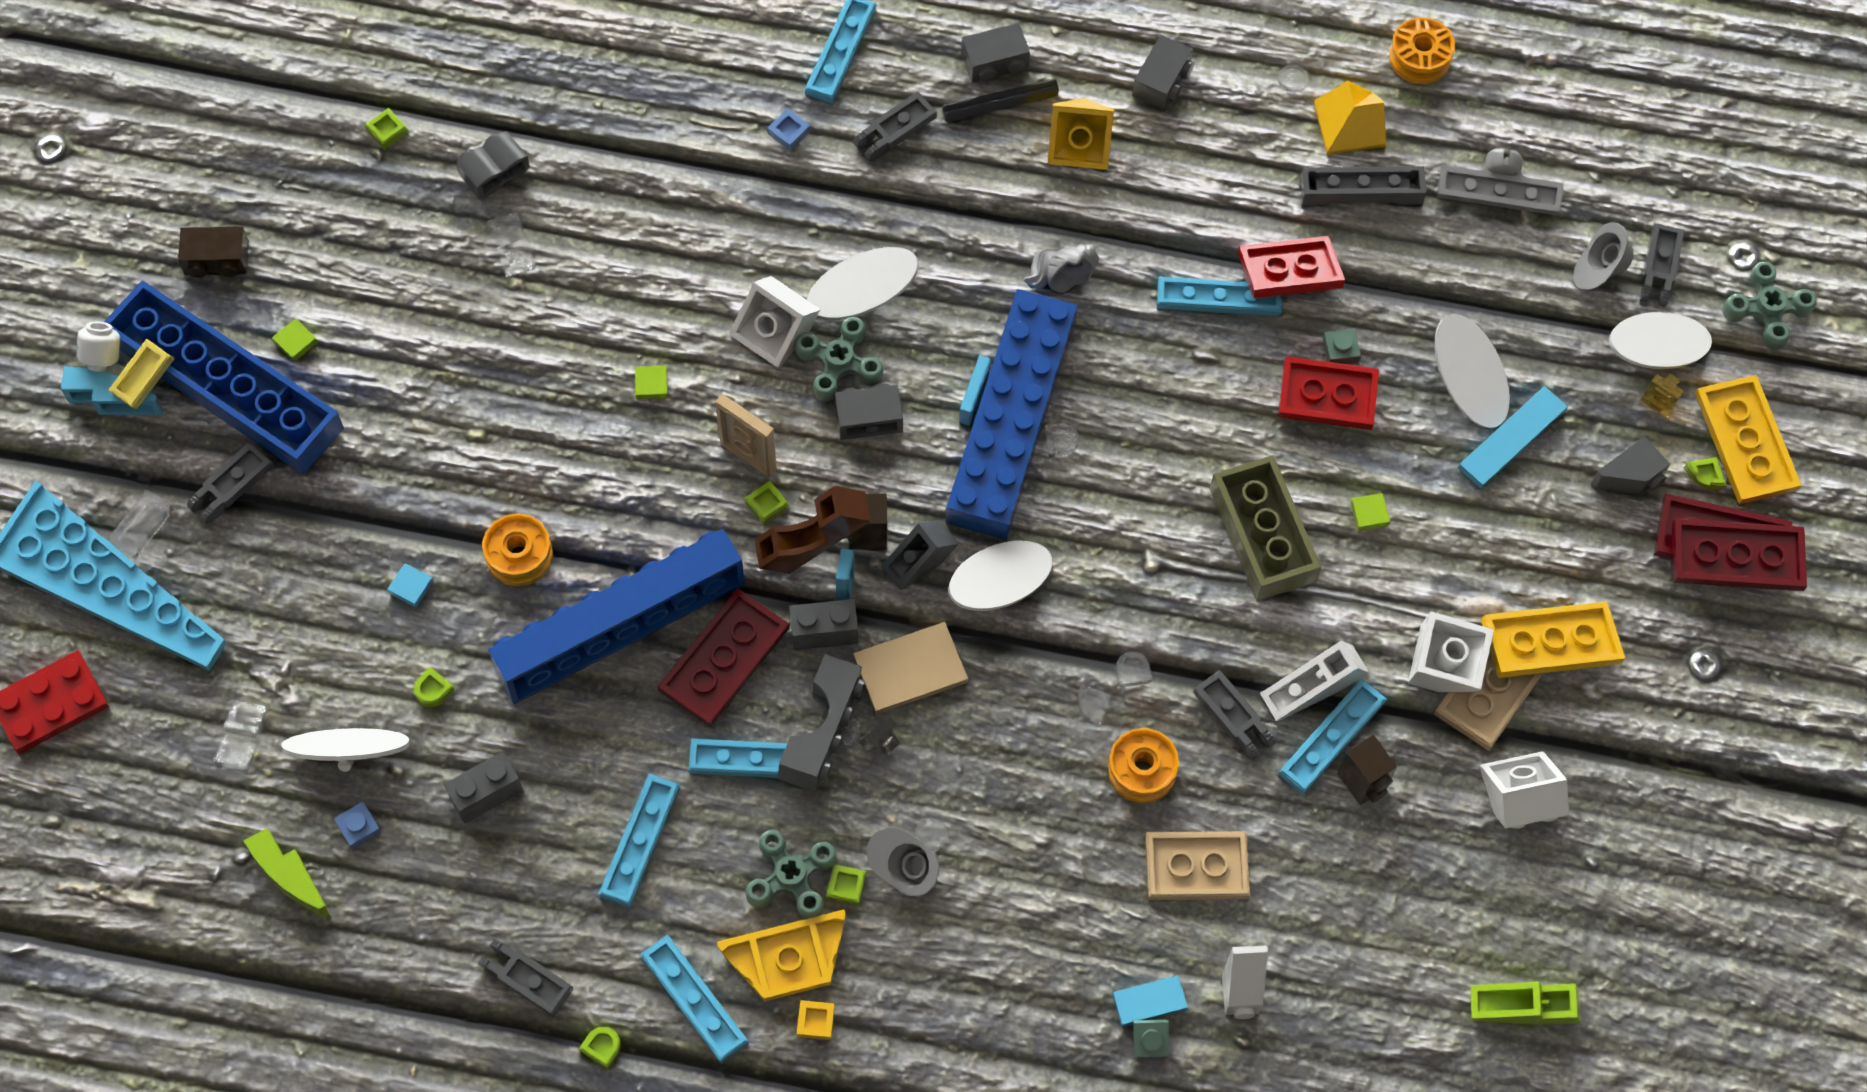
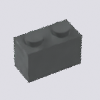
[961,22,1030,83]
[1132,34,1194,110]
[835,384,903,440]
[789,599,858,650]
[444,751,523,824]

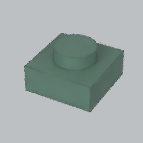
[1323,328,1361,364]
[1133,1020,1169,1057]

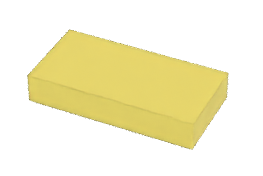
[109,339,175,410]

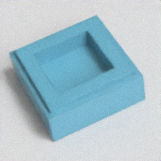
[387,563,434,608]

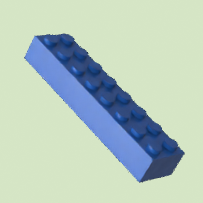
[104,280,344,475]
[945,289,1077,540]
[488,529,745,705]

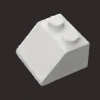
[729,276,821,368]
[1408,611,1494,693]
[1480,752,1569,829]

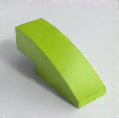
[244,828,330,918]
[1470,982,1581,1025]

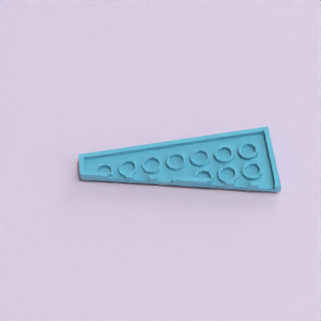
[0,481,226,671]

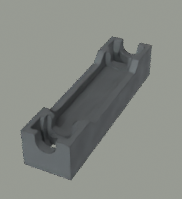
[1299,166,1427,206]

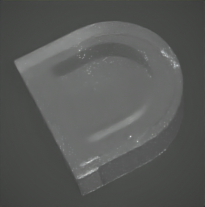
[1045,423,1079,458]
[1116,652,1152,689]

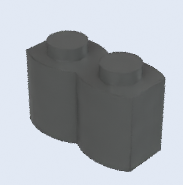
[456,131,530,199]

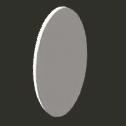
[807,247,919,319]
[1609,312,1712,369]
[1435,314,1510,428]
[948,541,1052,611]
[282,729,409,772]

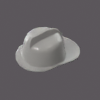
[1573,222,1634,290]
[866,827,939,896]

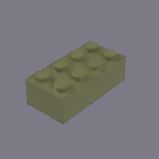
[1210,455,1321,601]

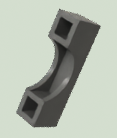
[778,654,865,792]

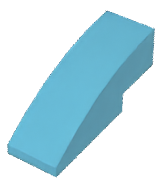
[61,366,163,415]

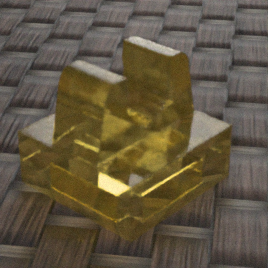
[1640,373,1684,417]

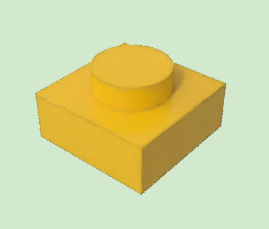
[797,1000,835,1041]

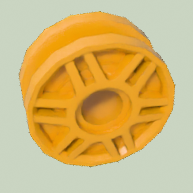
[1389,17,1455,85]
[482,513,553,587]
[1108,728,1179,804]

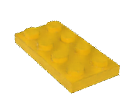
[1695,375,1802,505]
[1481,602,1625,678]

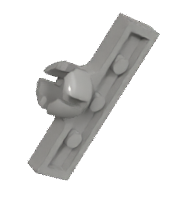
[1437,149,1564,216]

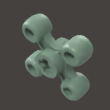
[1722,262,1817,350]
[795,317,884,402]
[745,830,837,919]

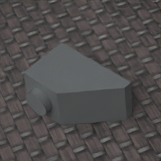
[1591,436,1670,495]
[881,520,959,590]

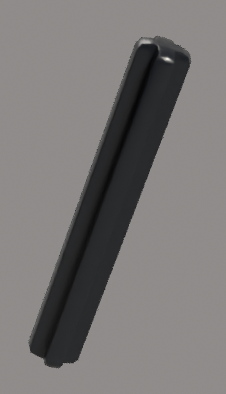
[942,79,1059,122]

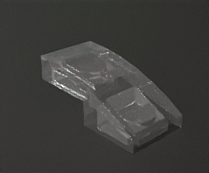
[487,213,536,278]
[214,700,268,774]

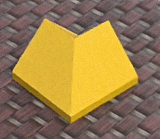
[1314,81,1386,155]
[1047,98,1114,170]

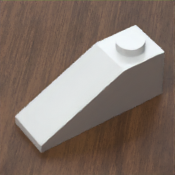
[1260,640,1369,722]
[1222,946,1268,1019]

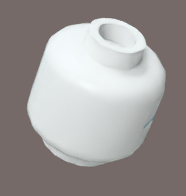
[77,322,120,371]

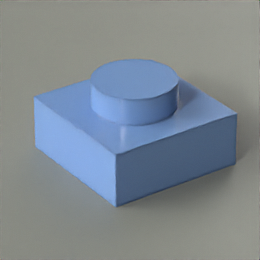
[767,108,810,151]
[334,802,381,849]

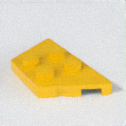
[717,910,846,1002]

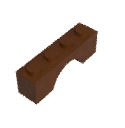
[754,486,871,574]

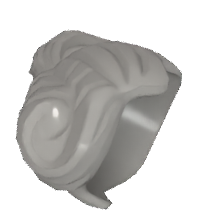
[1024,243,1099,293]

